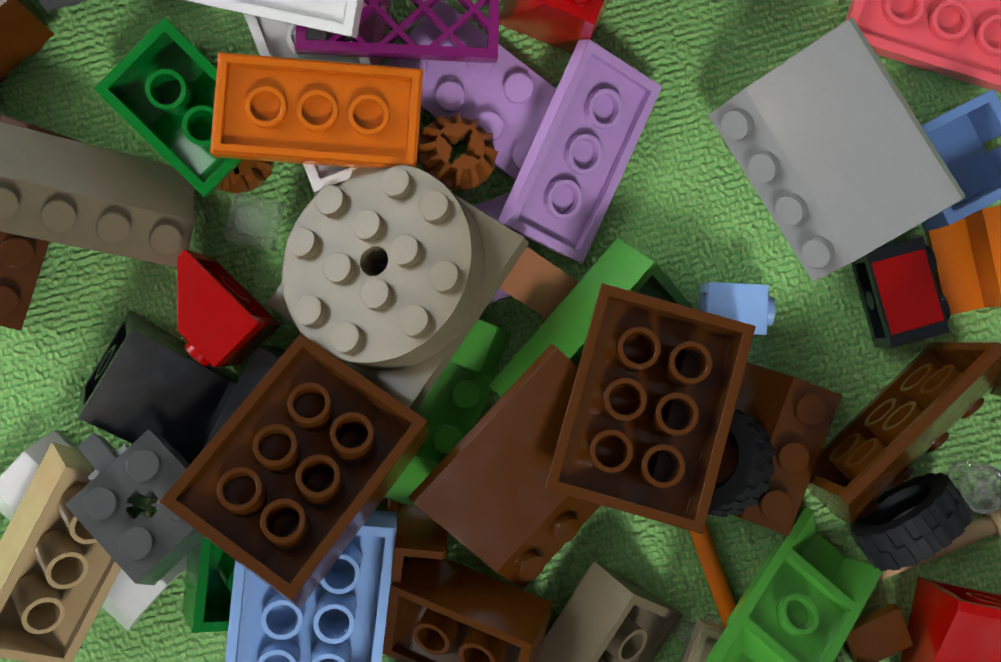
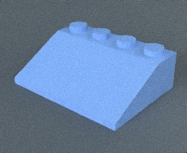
[225,510,397,662]

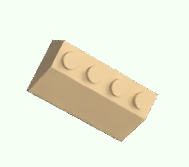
[0,442,157,662]

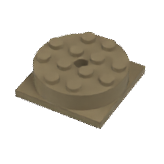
[267,165,529,412]

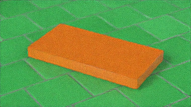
[210,52,423,168]

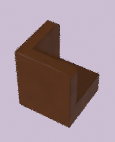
[391,504,448,582]
[842,603,913,662]

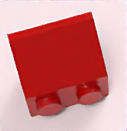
[177,249,281,367]

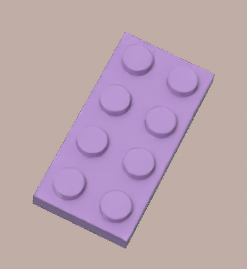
[385,0,556,182]
[498,39,662,264]

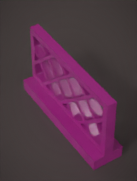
[295,0,499,63]

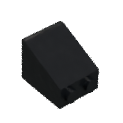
[78,310,239,464]

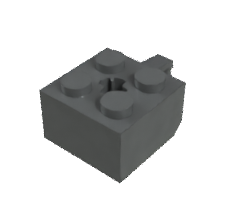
[65,429,205,585]

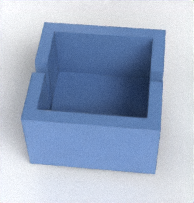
[921,89,1001,232]

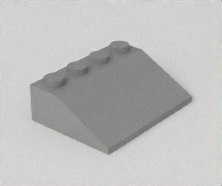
[708,17,966,282]

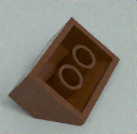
[716,362,841,536]
[382,557,553,662]

